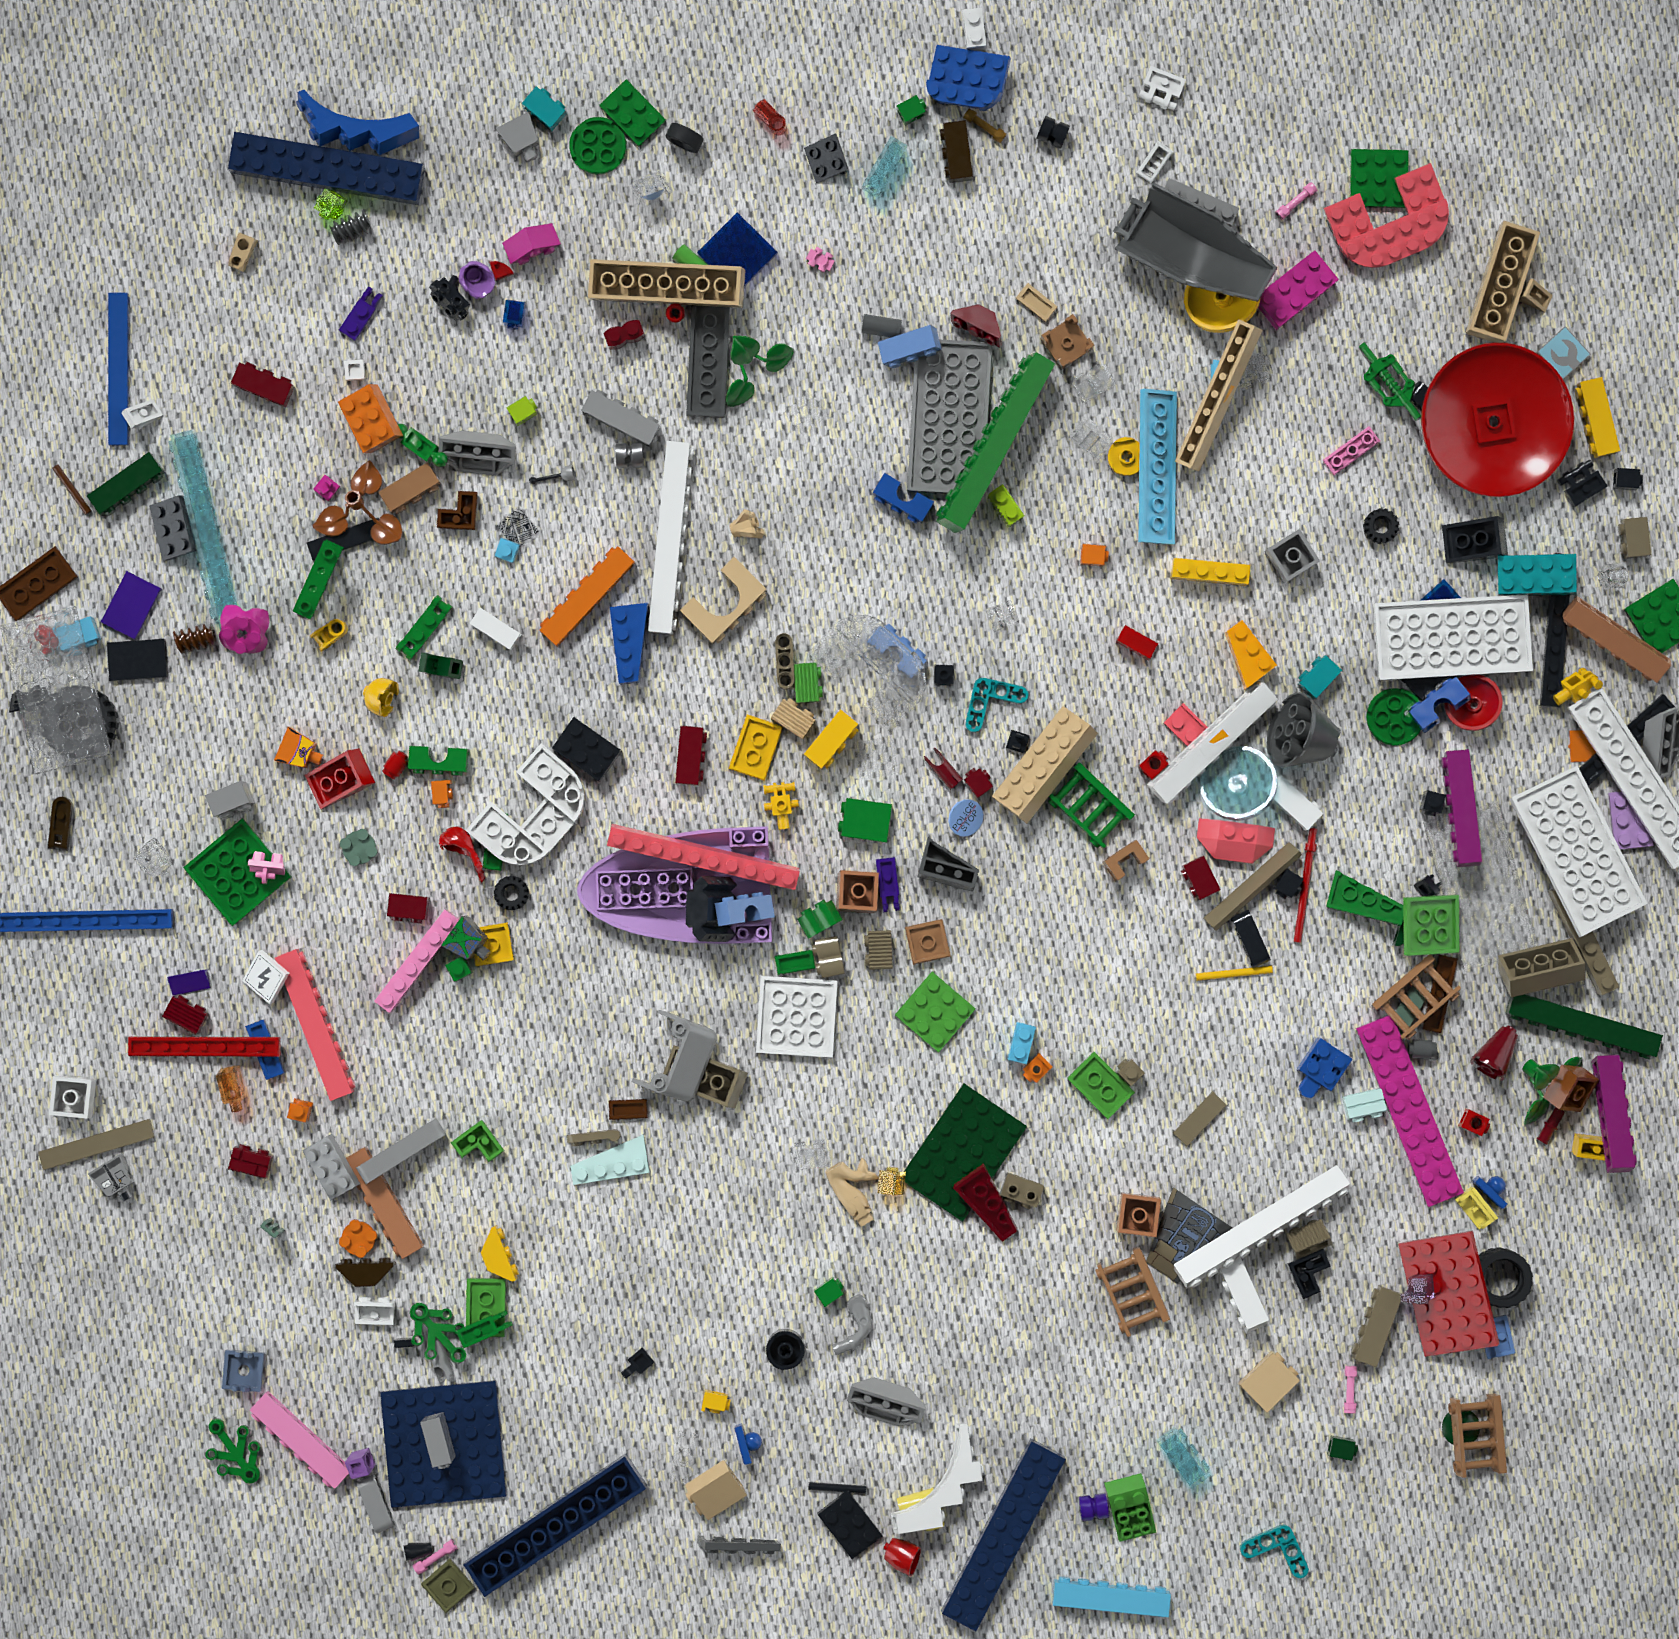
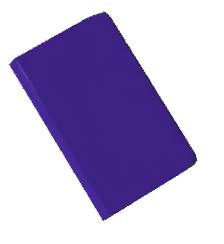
[167,969,211,995]

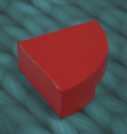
[489,261,514,281]

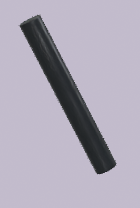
[808,1482,866,1494]

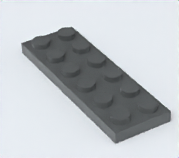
[686,305,730,418]

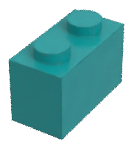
[521,86,567,131]
[1298,655,1342,699]

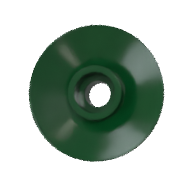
[1442,1411,1480,1445]

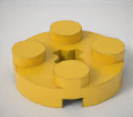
[1107,437,1140,476]

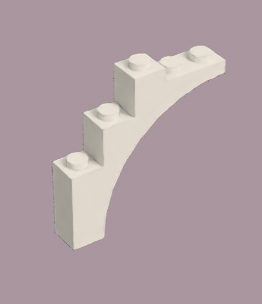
[891,1423,984,1534]

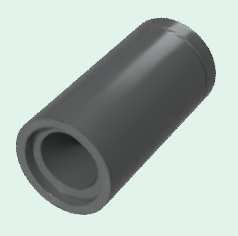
[861,314,902,338]

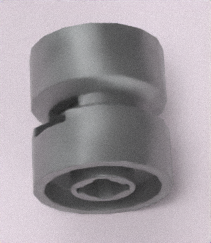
[615,442,644,469]

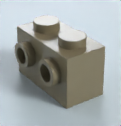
[1000,1172,1044,1209]

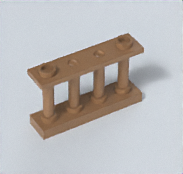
[1371,954,1461,1040]
[1095,1246,1170,1337]
[1448,1393,1507,1478]

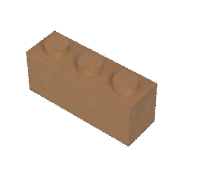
[378,462,441,514]

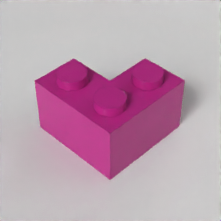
[502,223,561,265]

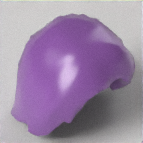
[459,261,495,299]

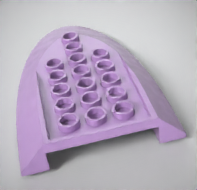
[577,826,772,944]

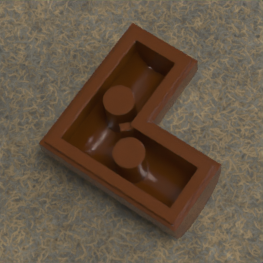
[437,491,478,530]

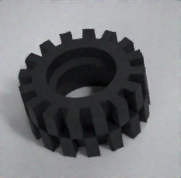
[1363,508,1400,544]
[494,876,529,910]

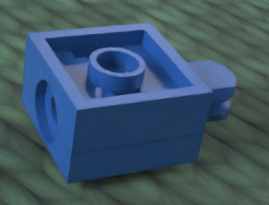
[1297,1037,1353,1098]

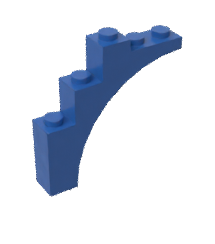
[296,90,419,155]

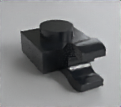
[621,1347,655,1379]

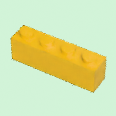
[1575,377,1620,459]
[1170,558,1250,586]

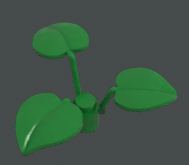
[726,336,794,407]
[1522,1057,1582,1125]

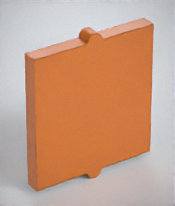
[1568,730,1596,762]

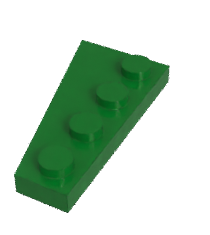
[1326,870,1404,926]

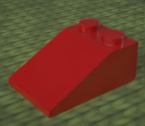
[305,748,375,810]

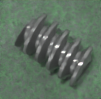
[329,209,372,245]

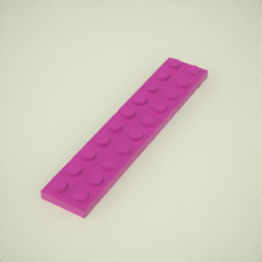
[1355,1015,1464,1207]

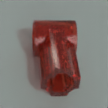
[752,99,787,136]

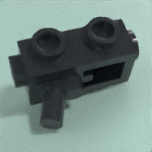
[429,275,470,321]

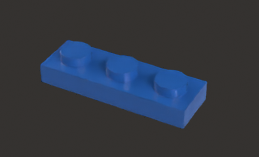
[245,1019,285,1080]

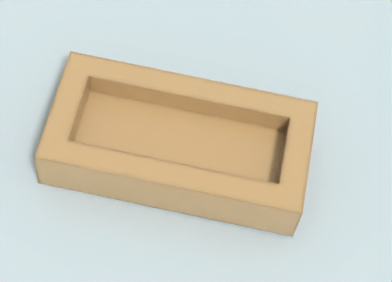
[1016,283,1058,322]

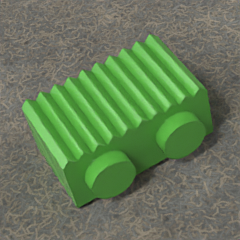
[794,663,823,703]

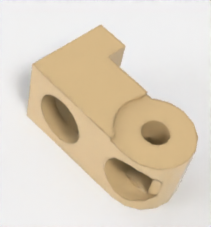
[228,232,258,272]

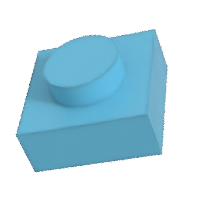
[495,538,520,563]

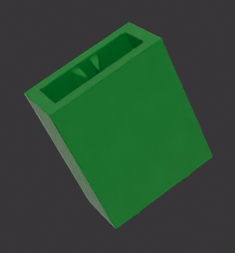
[838,798,892,843]

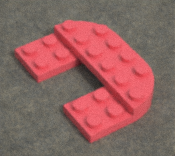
[1323,163,1449,268]

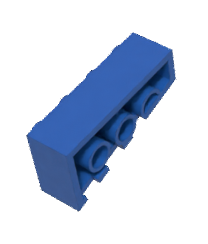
[610,603,649,685]

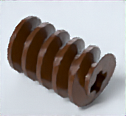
[173,623,216,654]

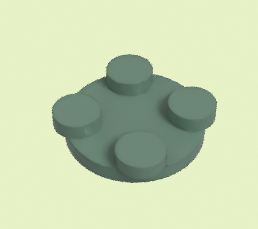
[340,829,378,866]

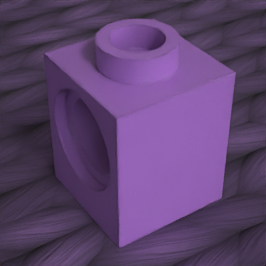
[345,1448,376,1479]

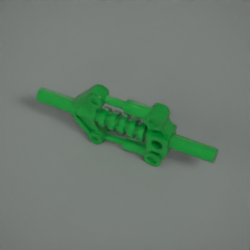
[1359,342,1421,421]

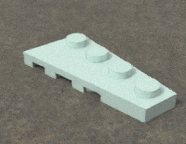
[570,1134,650,1185]

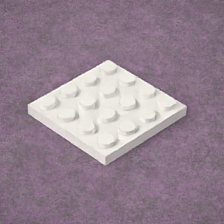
[756,976,837,1058]

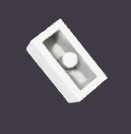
[962,8,986,51]

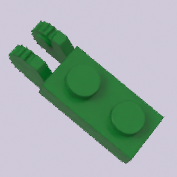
[456,1310,513,1349]

